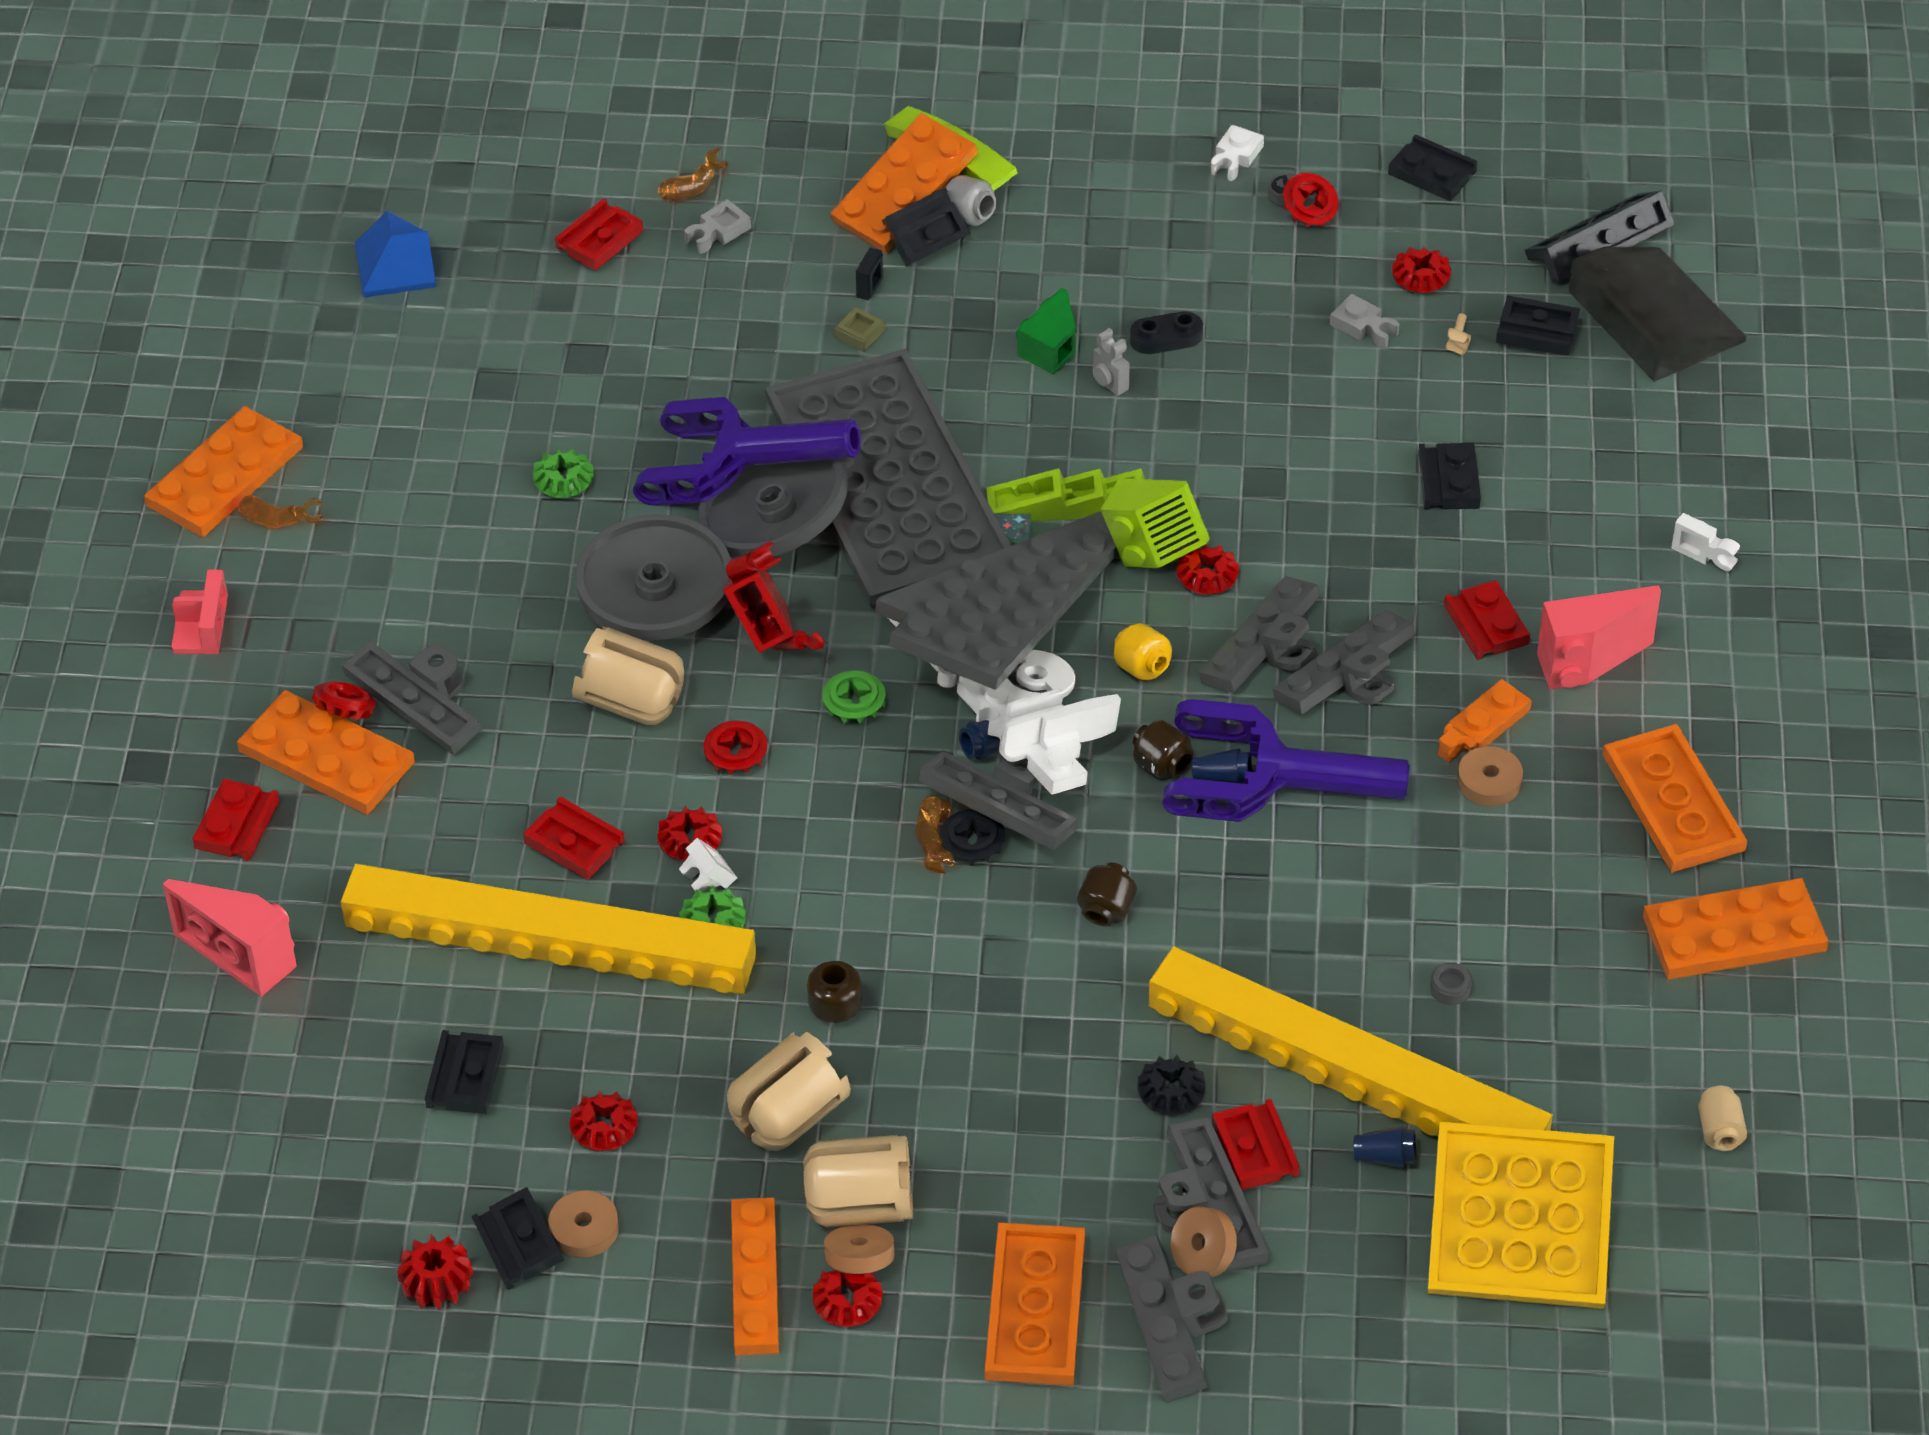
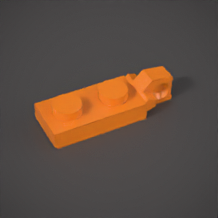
[1437,679,1532,763]

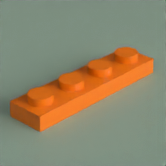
[731,1197,779,1356]

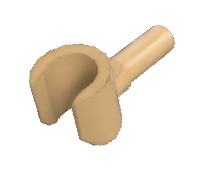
[1445,313,1471,355]

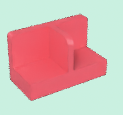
[171,570,228,654]

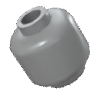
[946,175,996,226]

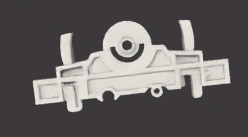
[888,618,1121,795]

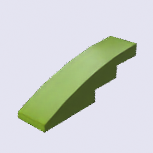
[884,106,1018,191]
[986,468,1145,522]

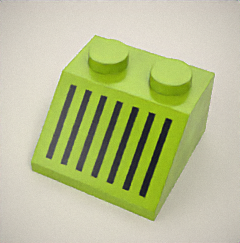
[1100,478,1210,568]

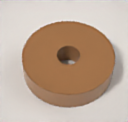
[1457,746,1523,806]
[548,1190,619,1258]
[1170,1207,1237,1278]
[824,1225,894,1274]

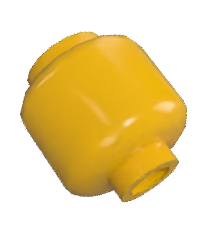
[1114,623,1172,681]

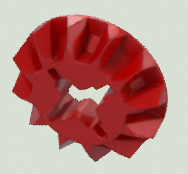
[1281,173,1339,228]
[1392,246,1451,293]
[1177,544,1239,595]
[311,681,376,720]
[703,721,768,775]
[657,805,722,861]
[569,1090,638,1151]
[812,1269,883,1327]

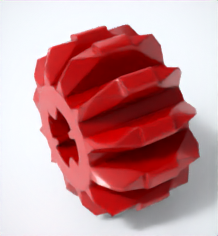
[397,1233,473,1310]

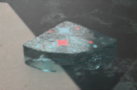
[994,513,1030,546]

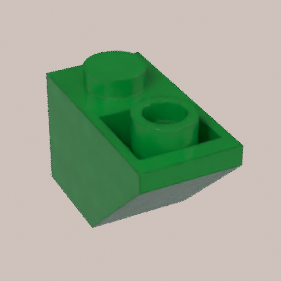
[1016,287,1076,375]

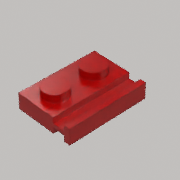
[555,198,643,271]
[1444,580,1530,660]
[192,778,280,861]
[523,796,625,880]
[1212,1099,1299,1190]

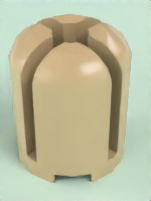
[572,626,684,726]
[727,1032,851,1151]
[803,1135,913,1228]

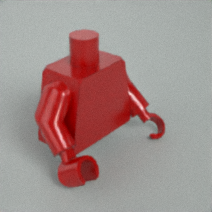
[723,541,825,653]

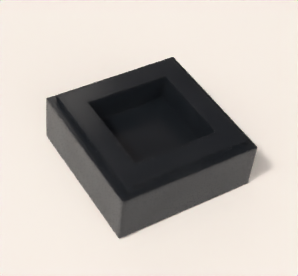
[856,247,883,301]

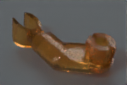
[658,147,728,201]
[238,495,323,530]
[915,795,954,874]

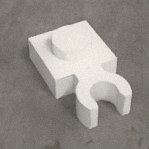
[1211,125,1264,181]
[1672,513,1740,571]

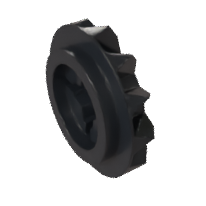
[940,809,1005,866]
[1137,1055,1205,1115]

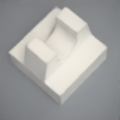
[679,838,737,893]

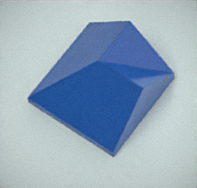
[355,211,436,298]

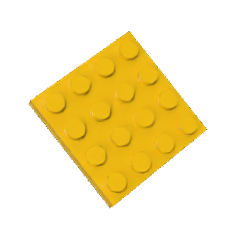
[1427,1121,1614,1309]

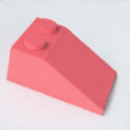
[1537,585,1661,690]
[163,879,297,997]

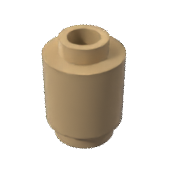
[1698,1086,1747,1151]

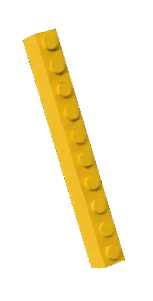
[341,864,756,994]
[1149,946,1553,1136]

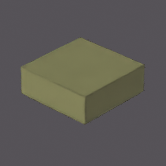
[834,307,886,352]

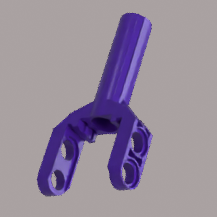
[633,397,861,506]
[1162,699,1410,822]

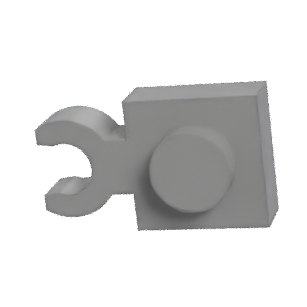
[684,199,752,254]
[1330,294,1400,348]
[1093,328,1130,396]

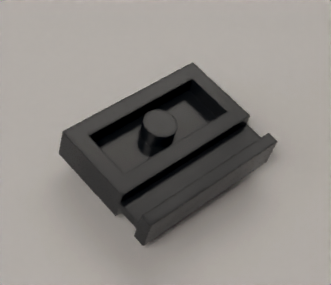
[1388,134,1477,201]
[881,187,970,267]
[1496,295,1580,356]
[1418,443,1481,510]
[425,1030,504,1114]
[471,1187,564,1290]

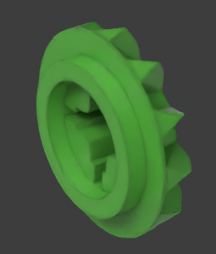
[533,448,594,498]
[822,670,886,724]
[680,885,746,928]

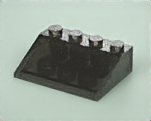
[1569,247,1746,382]

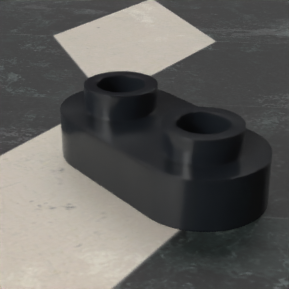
[1130,311,1203,354]

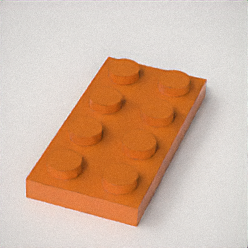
[830,113,978,254]
[144,406,303,538]
[237,690,415,815]
[1602,724,1747,873]
[1643,878,1829,980]
[985,1222,1085,1386]

